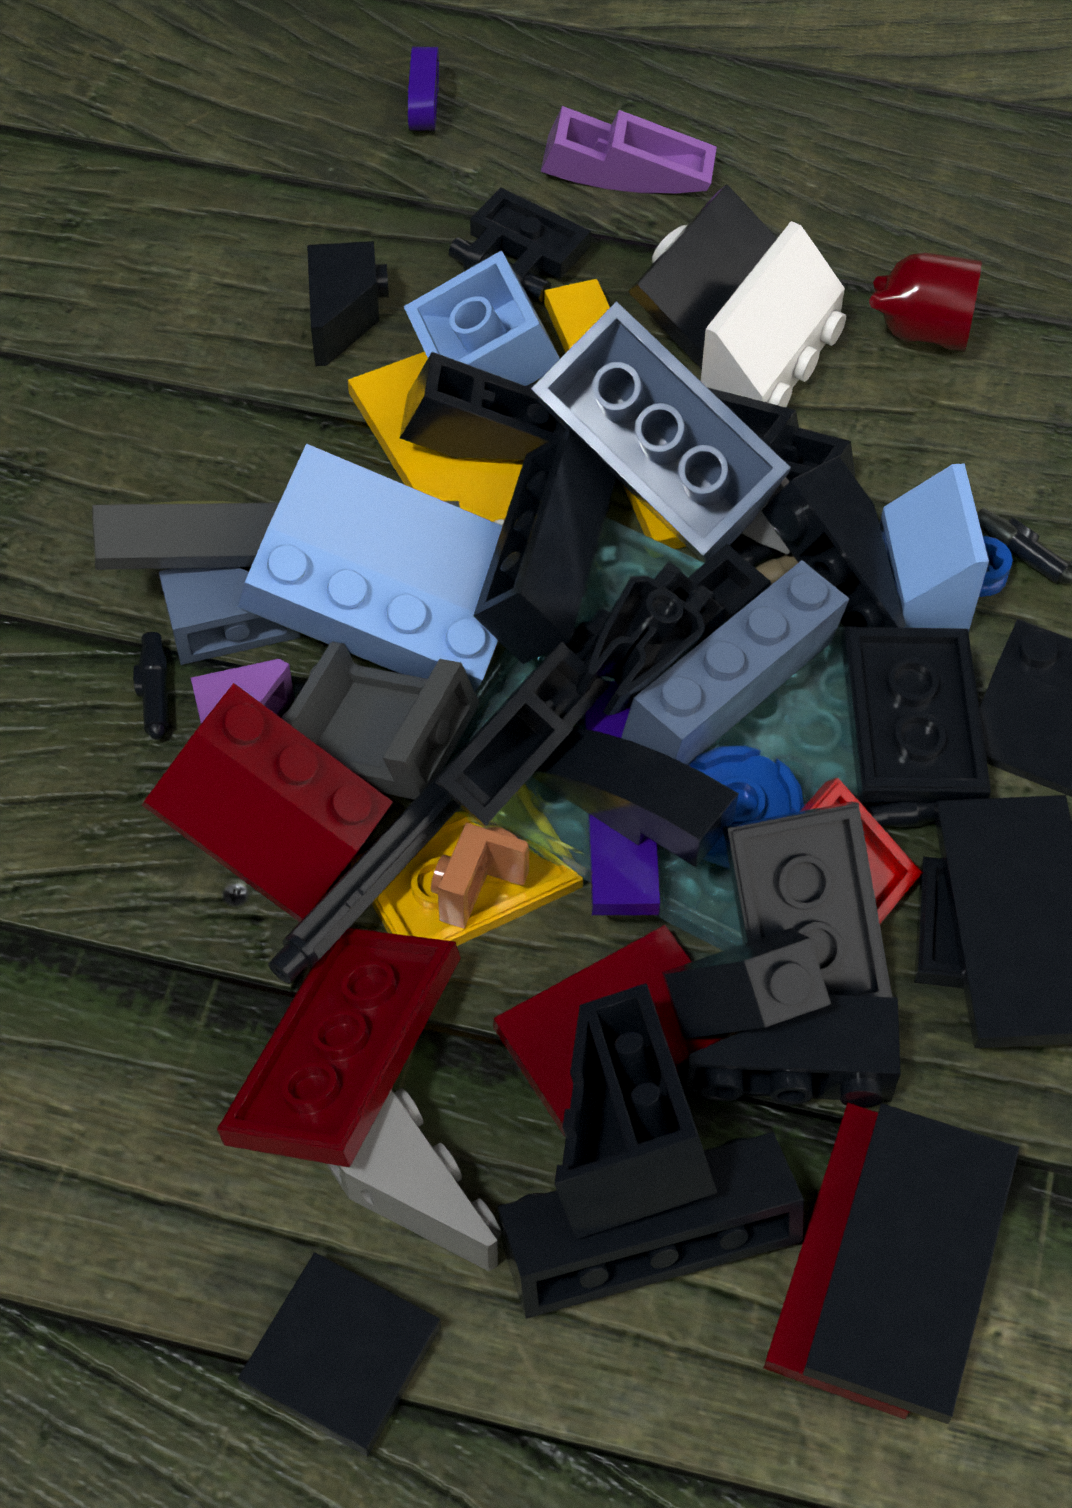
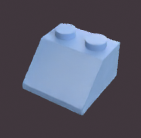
[404,250,560,386]
[879,463,989,632]

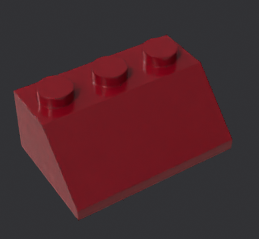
[141,683,393,922]

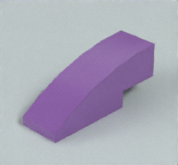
[541,106,717,194]

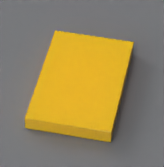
[350,784,583,946]

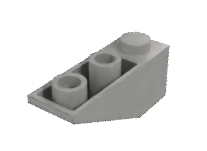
[325,1088,502,1271]

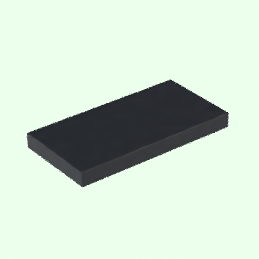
[933,795,1072,1049]
[803,1103,1020,1424]

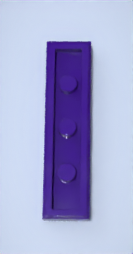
[584,681,660,916]

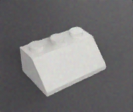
[701,221,846,407]

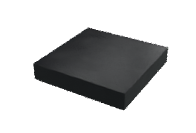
[237,1252,441,1457]

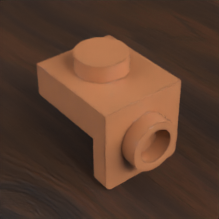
[431,823,529,929]

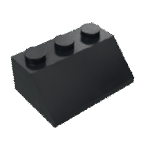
[979,619,1072,797]

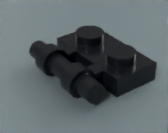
[449,187,591,302]

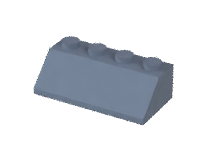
[531,301,791,563]

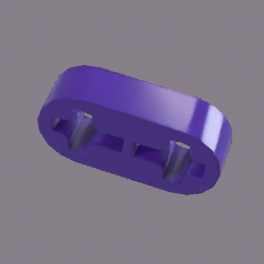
[408,46,439,131]

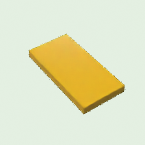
[348,351,524,522]

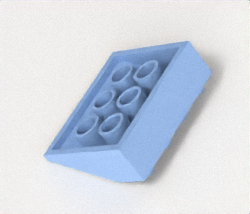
[238,444,502,692]

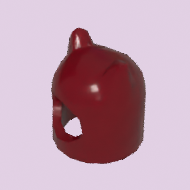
[869,252,982,352]

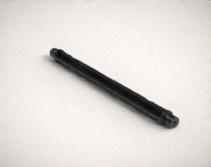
[268,609,610,984]

